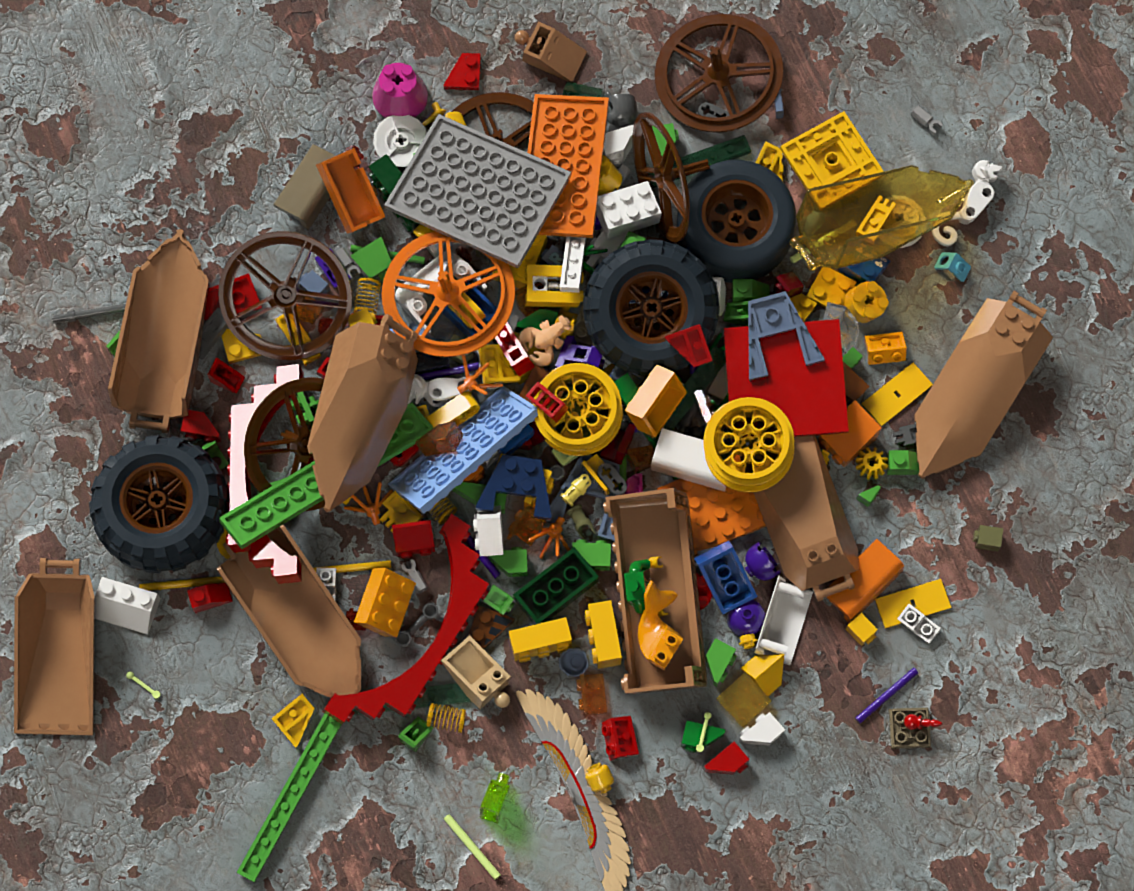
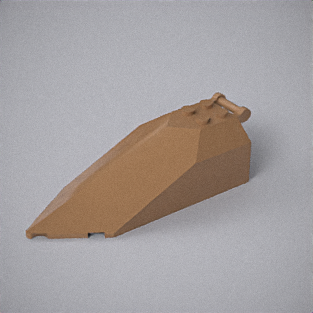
[108,229,209,433]
[914,291,1053,479]
[307,314,418,512]
[215,524,361,698]

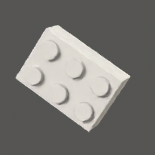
[596,181,662,239]

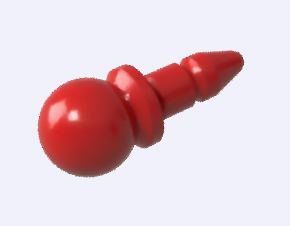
[904,714,942,730]

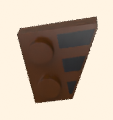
[468,606,515,649]

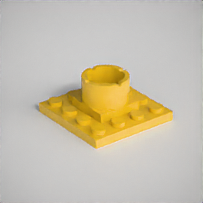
[780,111,884,209]

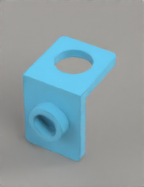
[934,252,971,282]

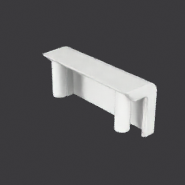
[651,428,735,492]
[754,576,813,665]

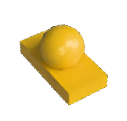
[555,311,578,339]

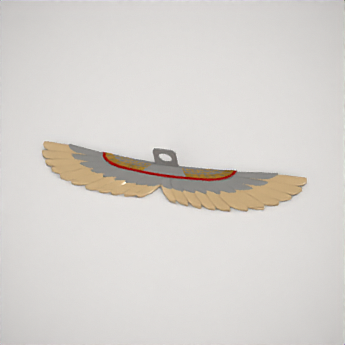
[516,689,631,891]

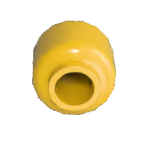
[585,763,614,794]

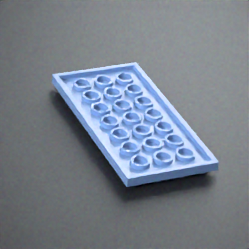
[388,386,538,514]

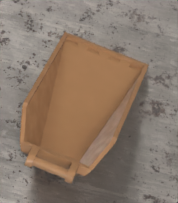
[739,435,859,602]
[14,558,95,735]

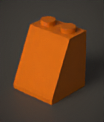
[818,400,882,467]

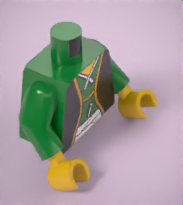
[624,556,668,617]

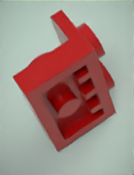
[602,716,639,761]

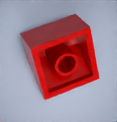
[392,520,435,559]

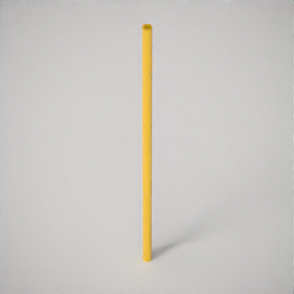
[139,560,391,591]

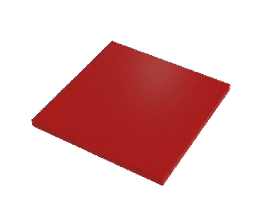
[724,319,849,442]

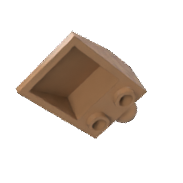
[514,21,587,83]

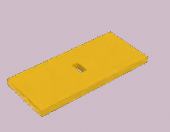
[861,362,933,427]
[875,579,951,629]

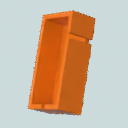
[316,148,385,234]

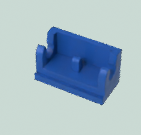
[497,424,534,455]

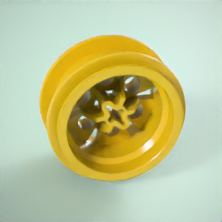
[533,363,623,456]
[703,397,795,493]

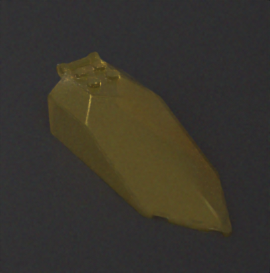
[789,165,974,271]

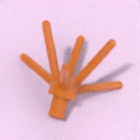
[457,355,503,395]
[344,482,393,525]
[526,517,570,559]

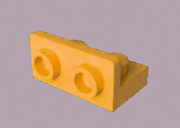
[865,332,907,365]

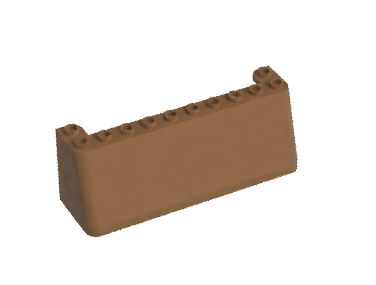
[603,488,707,694]

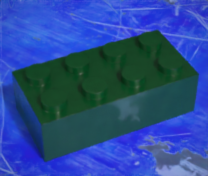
[368,154,419,236]
[513,547,599,625]

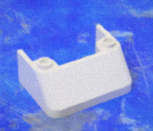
[395,250,487,334]

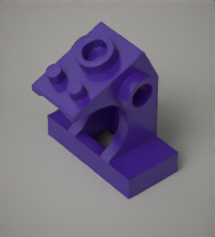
[555,335,605,370]

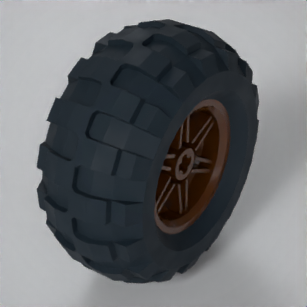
[583,240,720,376]
[89,435,229,574]

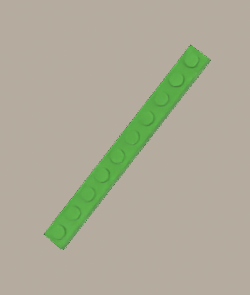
[237,714,342,883]

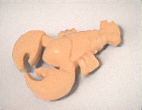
[519,315,571,366]

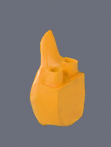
[638,581,684,670]

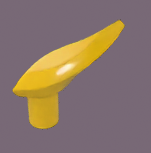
[422,102,446,126]

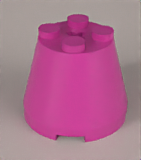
[372,63,428,118]

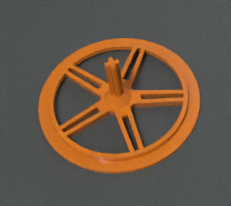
[382,231,515,357]

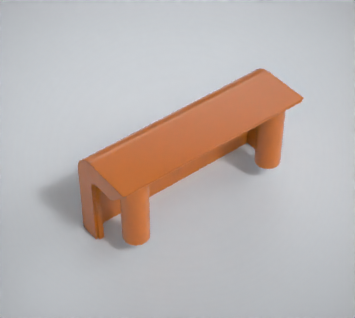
[826,539,904,624]

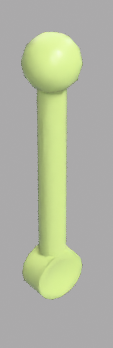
[126,671,161,699]
[696,712,712,752]

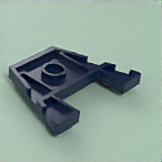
[476,455,552,520]

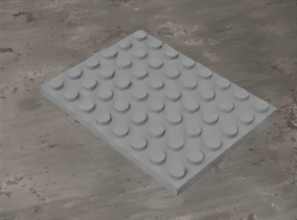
[384,114,572,268]

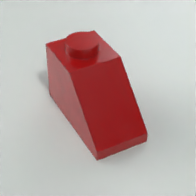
[187,583,233,613]
[703,741,750,775]

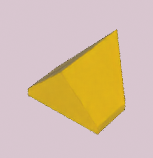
[741,654,785,698]

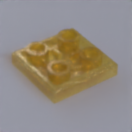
[716,672,772,728]

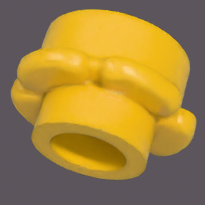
[739,634,758,649]

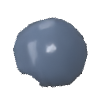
[559,647,589,677]

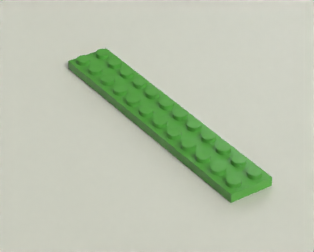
[219,403,434,549]

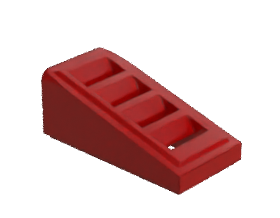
[525,382,569,423]

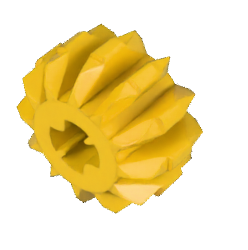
[855,447,888,480]

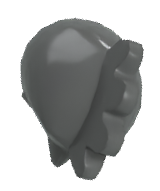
[604,92,637,132]

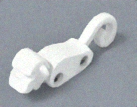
[931,160,1002,246]
[408,363,501,408]

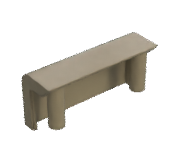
[274,144,335,231]

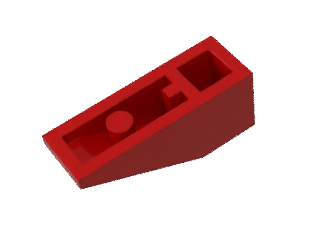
[495,321,536,377]

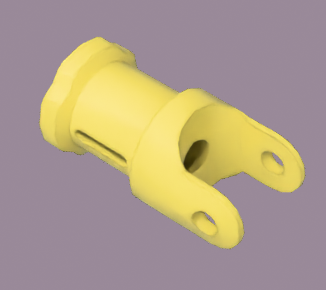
[559,474,592,507]

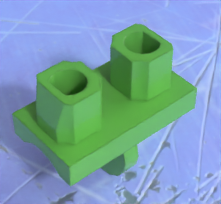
[290,391,319,428]

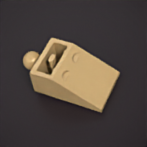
[441,636,511,709]

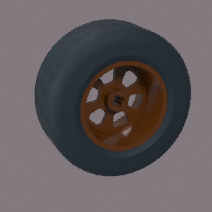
[676,160,796,283]

